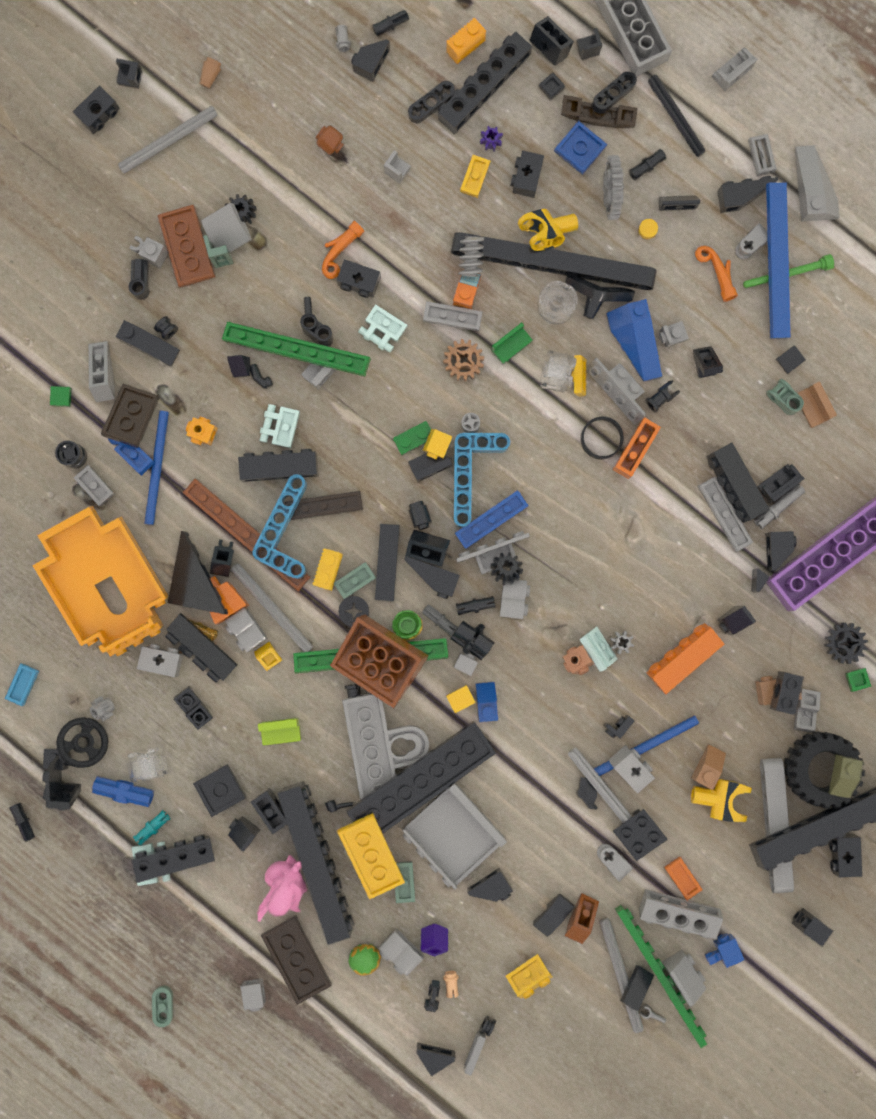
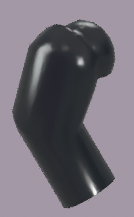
[250,364,273,389]

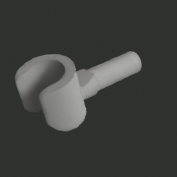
[640,1005,666,1023]

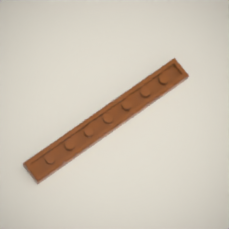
[182,478,311,592]

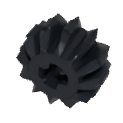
[225,194,257,224]
[490,552,523,585]

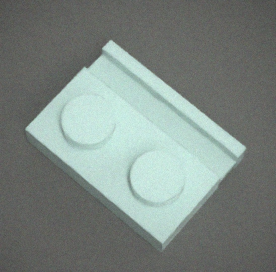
[579,627,618,672]

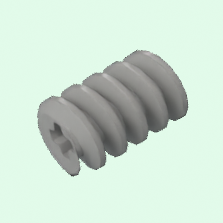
[458,236,484,277]

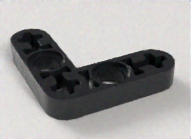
[564,275,635,302]

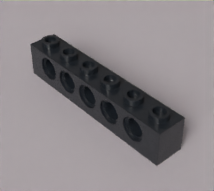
[438,31,532,135]

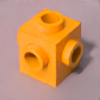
[186,416,218,446]

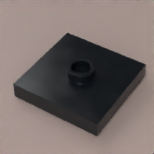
[193,764,246,818]

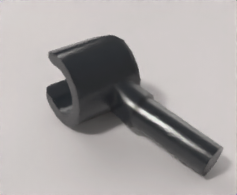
[325,799,353,812]

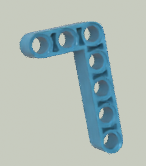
[454,433,510,528]
[253,474,307,579]

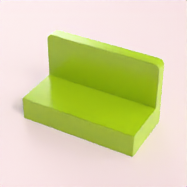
[258,718,301,745]

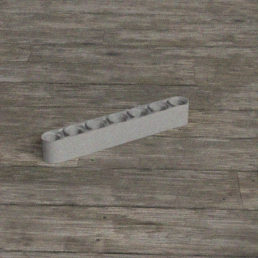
[760,758,794,894]

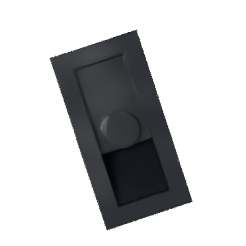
[693,346,723,378]

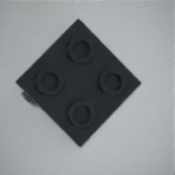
[613,809,668,861]

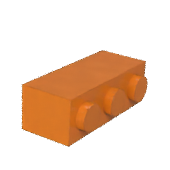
[612,417,661,479]

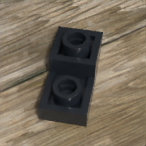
[173,686,213,730]
[533,893,574,937]

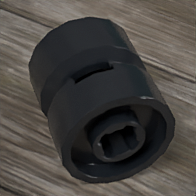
[55,440,87,469]

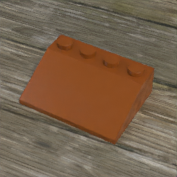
[330,615,428,708]

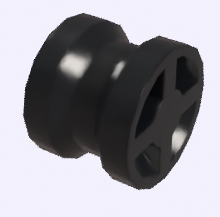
[154,316,178,340]

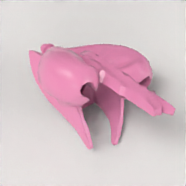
[257,855,307,922]

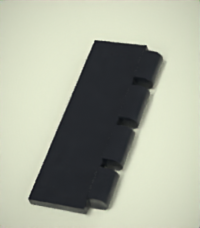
[165,613,238,683]

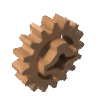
[443,339,485,381]

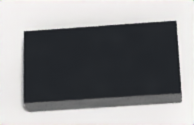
[620,965,654,1012]

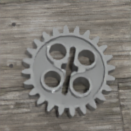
[603,155,624,220]

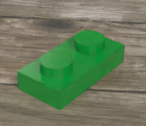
[393,421,431,456]

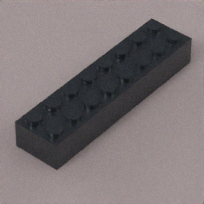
[277,781,355,945]

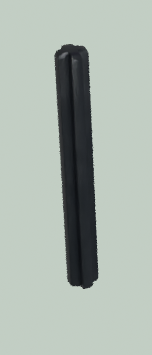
[648,74,706,157]

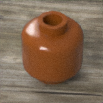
[315,125,344,155]

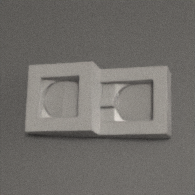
[794,689,821,733]

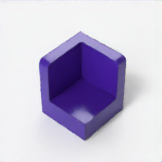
[421,923,448,957]

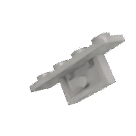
[586,358,646,425]
[456,531,530,575]

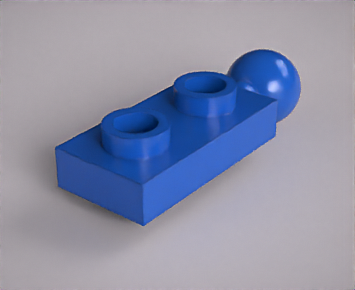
[108,438,155,476]

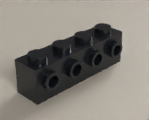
[706,442,770,523]
[238,449,319,482]
[131,834,215,883]

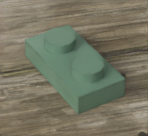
[334,562,376,599]
[395,861,415,903]

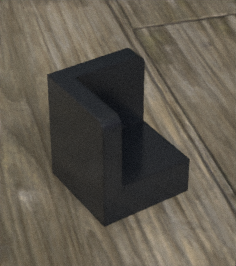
[576,28,602,60]
[116,58,143,89]

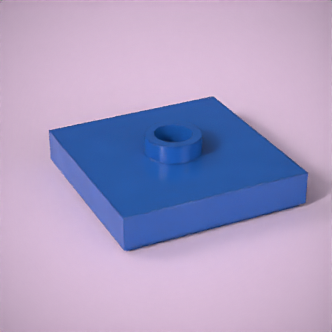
[554,121,607,175]

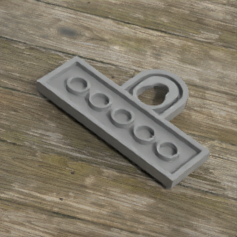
[342,694,429,800]

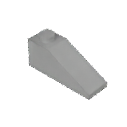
[89,341,115,402]

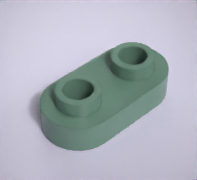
[152,986,173,1027]

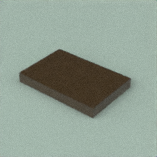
[101,384,159,448]

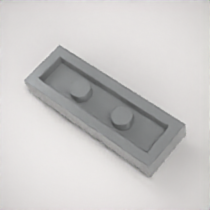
[423,301,483,332]

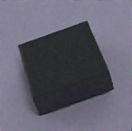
[539,72,565,100]

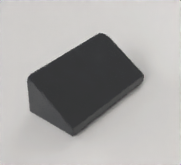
[659,195,701,211]

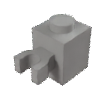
[129,236,168,268]

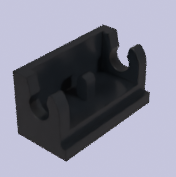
[757,464,805,503]

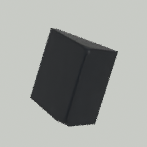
[776,345,806,374]
[227,355,250,378]
[751,569,769,593]

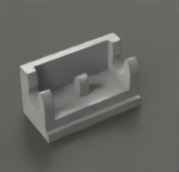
[712,47,758,91]

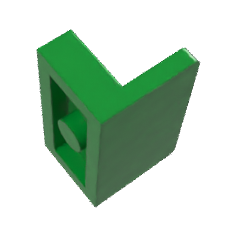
[491,322,533,365]

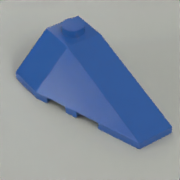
[606,299,662,382]

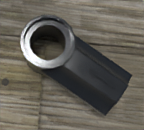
[128,259,150,300]

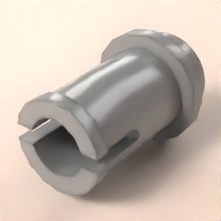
[335,25,351,52]

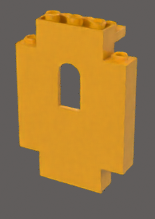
[32,506,169,657]

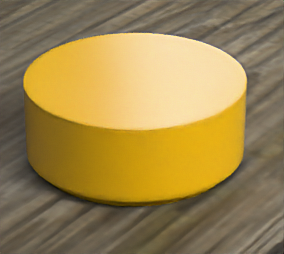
[638,219,658,239]

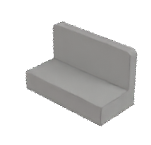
[302,363,336,390]

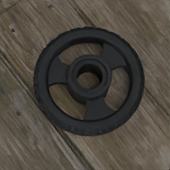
[56,717,108,768]

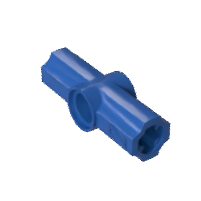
[92,776,154,807]

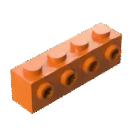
[646,623,725,694]

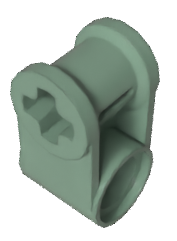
[766,379,804,415]

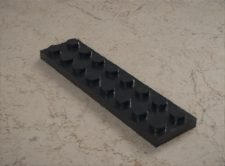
[346,721,496,834]

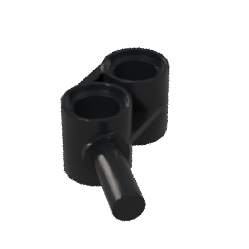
[300,297,333,347]

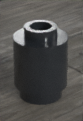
[408,501,432,530]

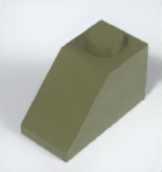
[829,755,863,798]

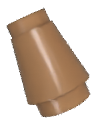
[199,57,221,89]

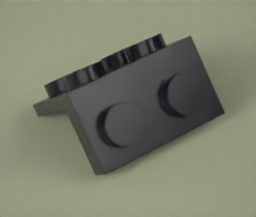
[42,756,81,811]

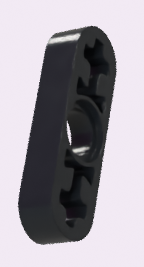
[592,71,637,114]
[408,81,455,123]

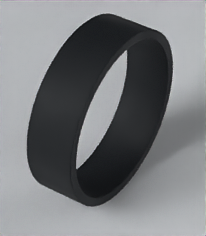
[581,416,624,460]

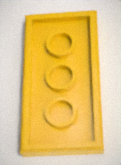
[337,813,405,900]

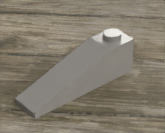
[795,145,840,222]

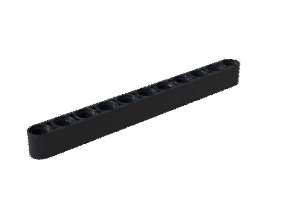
[451,232,657,290]

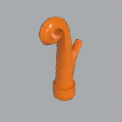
[322,221,365,279]
[695,246,738,302]

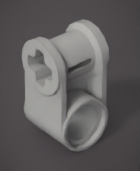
[735,223,768,259]
[597,844,633,882]

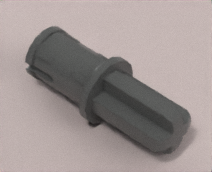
[422,604,458,636]

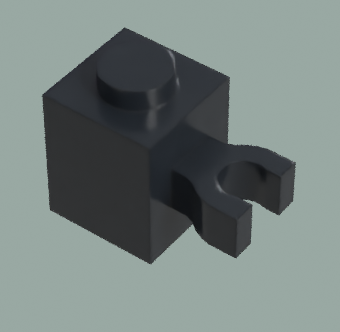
[209,539,234,578]

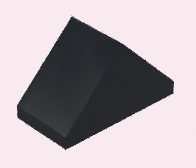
[416,1042,456,1077]

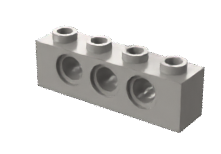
[639,889,723,939]

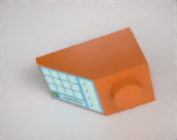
[453,270,481,309]

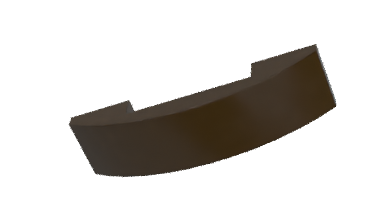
[561,95,638,128]

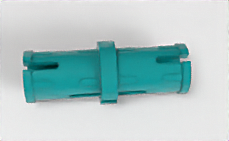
[133,810,171,846]

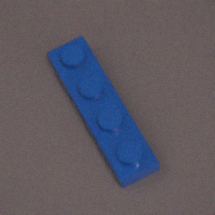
[455,490,529,549]

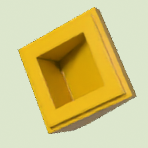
[254,642,282,671]

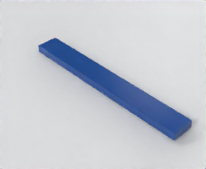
[766,182,791,339]

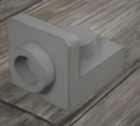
[659,321,689,348]

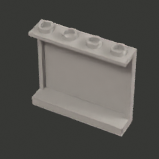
[403,783,507,889]

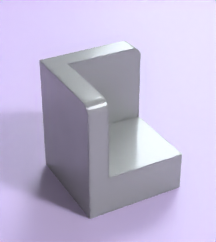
[384,150,411,183]

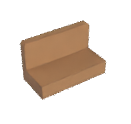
[797,381,837,428]

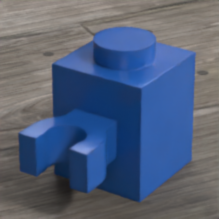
[704,933,745,968]

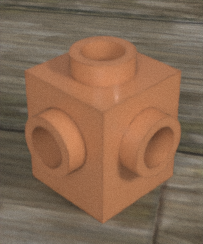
[563,645,595,675]

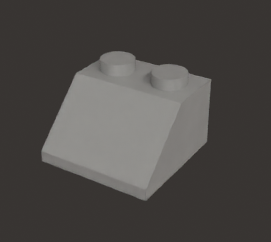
[662,950,706,1007]

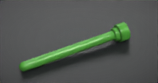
[743,254,834,288]

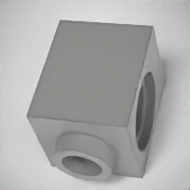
[241,978,266,1012]

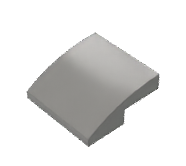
[201,203,252,253]

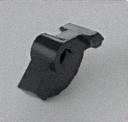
[576,777,598,810]
[424,980,440,1012]

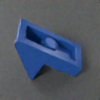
[475,682,498,722]

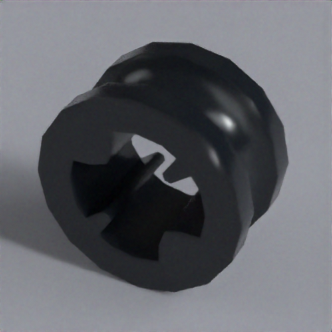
[479,1016,496,1037]

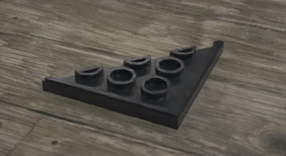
[168,531,228,615]

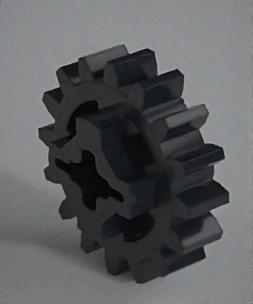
[824,622,868,664]

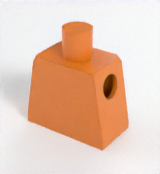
[210,576,249,625]

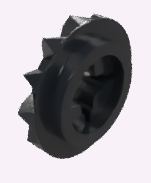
[338,596,369,626]

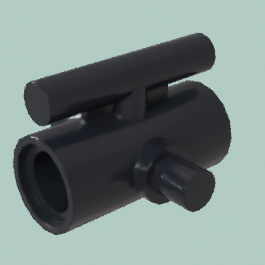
[450,620,495,661]

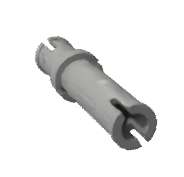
[754,484,805,529]

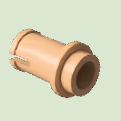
[443,971,459,998]

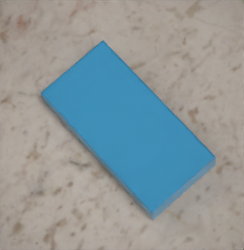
[5,663,39,706]

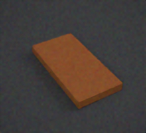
[157,204,216,288]

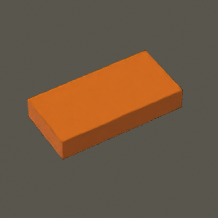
[664,856,703,900]

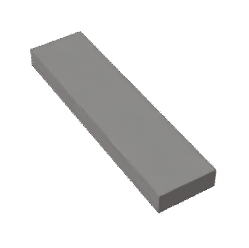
[698,477,753,552]

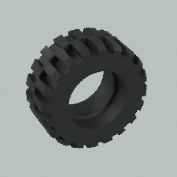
[784,731,865,809]

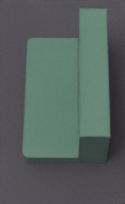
[203,235,234,268]

